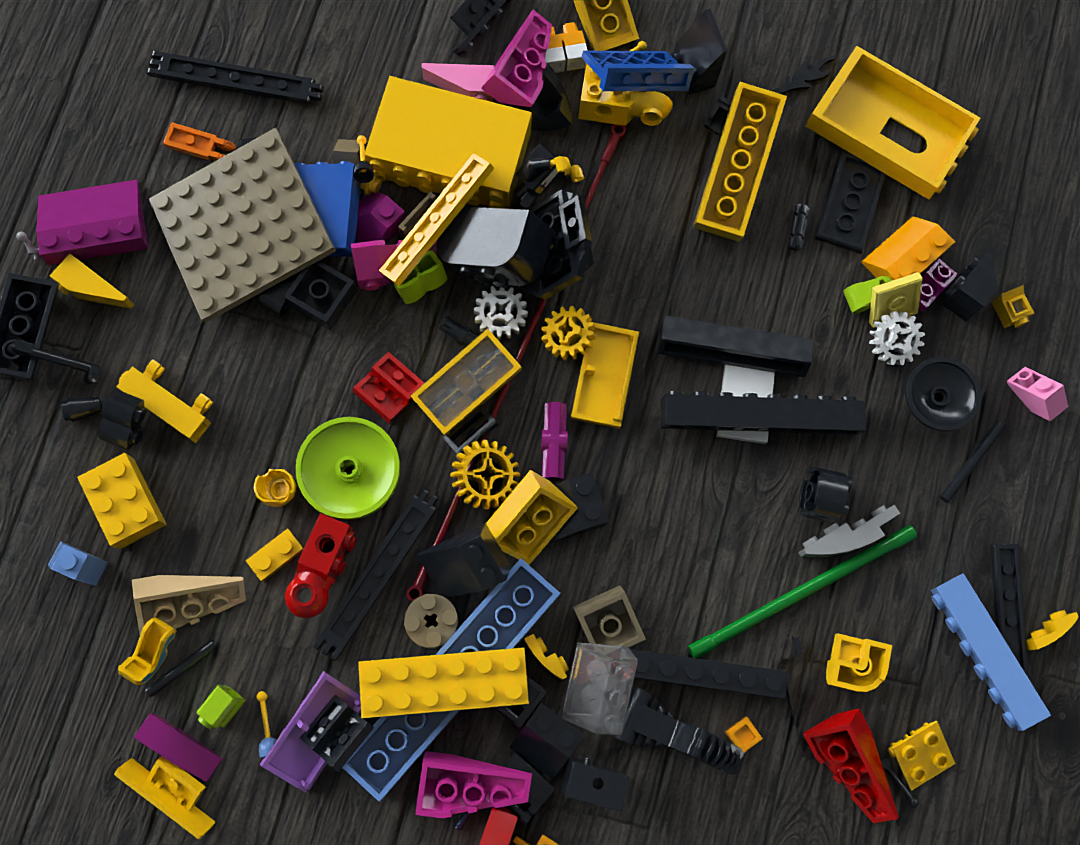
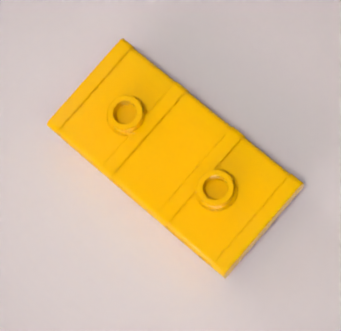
[571,322,639,429]

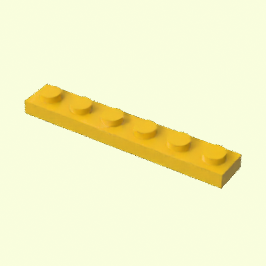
[379,153,494,286]

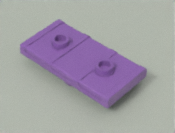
[260,671,361,793]

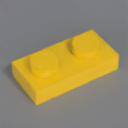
[246,528,304,582]

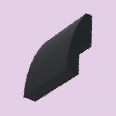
[300,695,374,772]

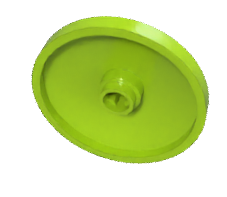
[296,417,400,520]

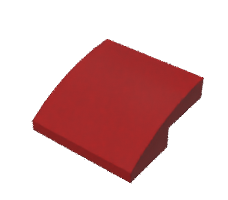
[352,352,425,424]

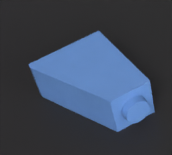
[48,541,108,586]

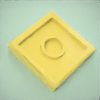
[869,272,923,328]

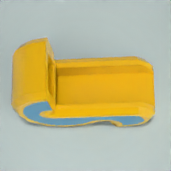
[118,617,176,685]

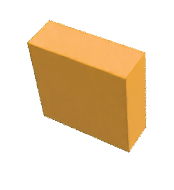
[725,716,763,753]

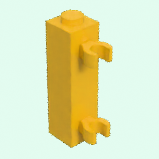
[116,359,213,443]

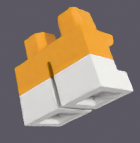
[545,22,588,73]

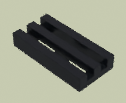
[444,405,499,454]

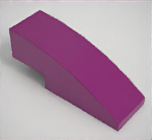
[134,713,224,782]

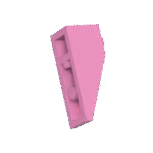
[422,63,494,102]

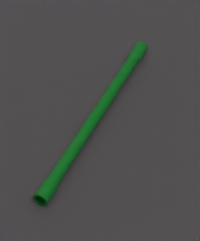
[688,525,917,659]

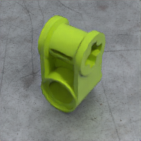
[843,276,893,314]

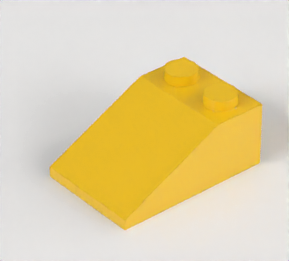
[573,0,639,51]

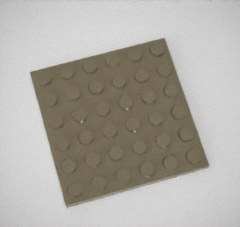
[149,127,336,323]

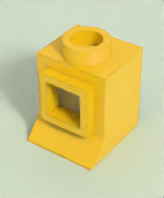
[991,285,1034,328]

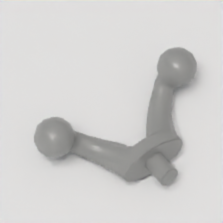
[16,231,39,260]

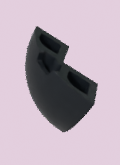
[508,64,572,131]

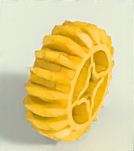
[450,440,520,510]

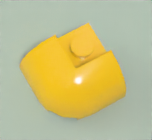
[826,633,892,692]

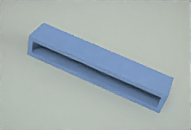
[931,573,1051,731]

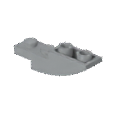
[798,505,900,558]

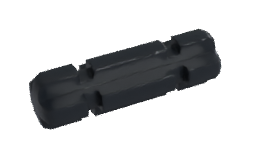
[788,204,809,251]

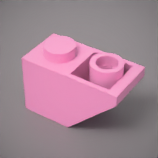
[1007,367,1068,421]

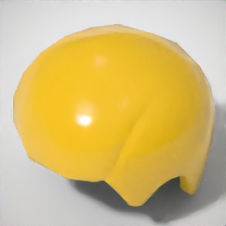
[253,469,297,508]

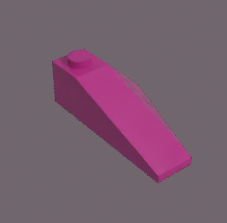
[481,10,552,107]
[351,240,441,291]
[415,751,532,818]

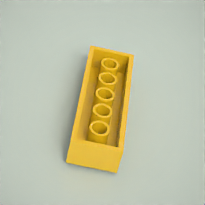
[693,82,787,242]
[359,648,529,718]

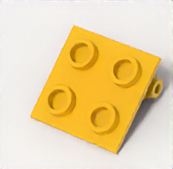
[888,721,955,791]

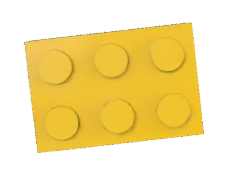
[77,453,167,550]

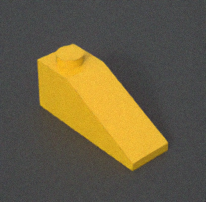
[50,254,134,309]

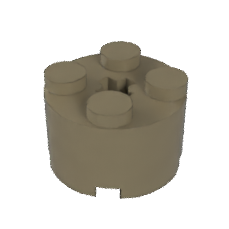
[404,594,459,649]

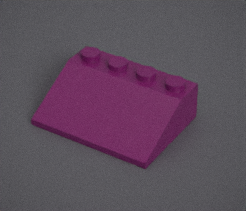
[36,180,149,265]

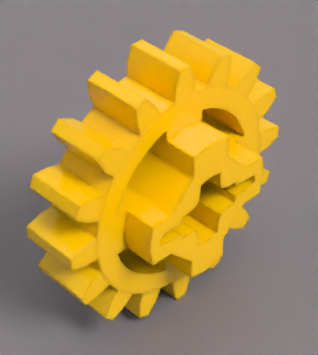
[541,306,596,360]

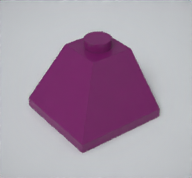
[355,192,406,244]

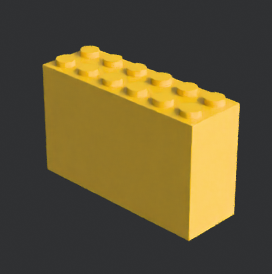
[364,76,532,209]

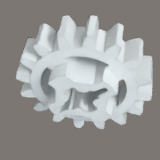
[474,286,528,340]
[869,311,925,365]

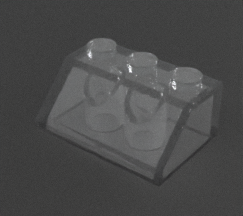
[562,643,638,735]

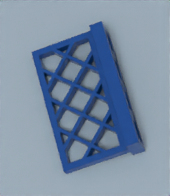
[582,50,694,91]

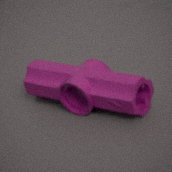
[541,402,568,481]

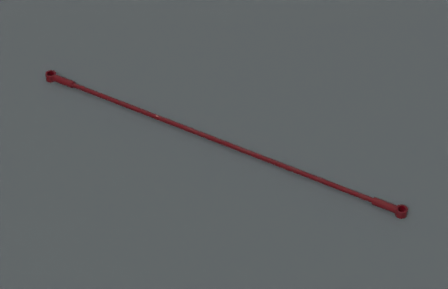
[407,124,626,602]

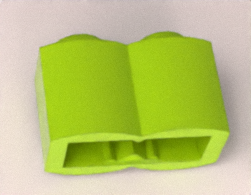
[393,251,448,304]
[196,684,246,729]

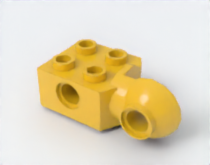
[578,63,673,126]

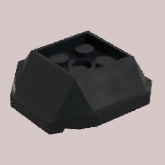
[517,189,594,300]

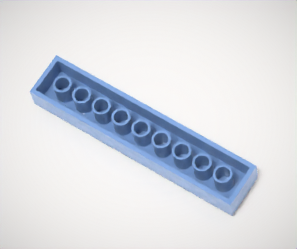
[342,558,560,802]

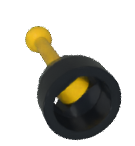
[354,135,374,183]

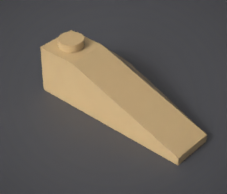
[132,575,246,635]

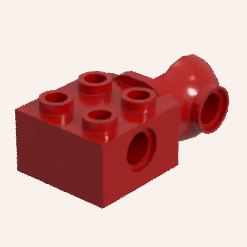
[285,513,357,619]

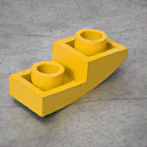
[1026,610,1079,650]
[524,634,569,680]

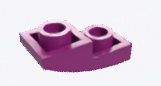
[918,259,958,312]

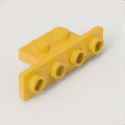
[114,756,215,839]

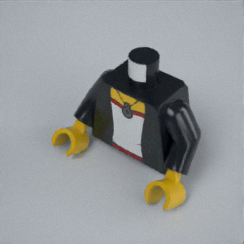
[513,143,584,200]

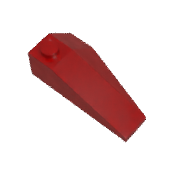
[803,708,899,823]

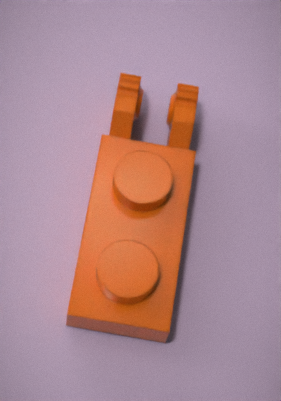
[163,122,236,161]

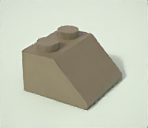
[573,586,646,661]

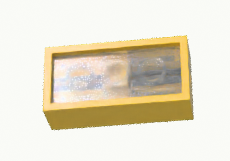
[411,328,522,435]

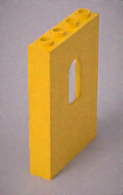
[805,46,980,200]

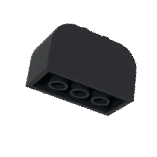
[437,207,555,288]

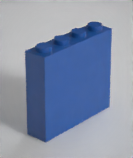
[295,161,361,257]

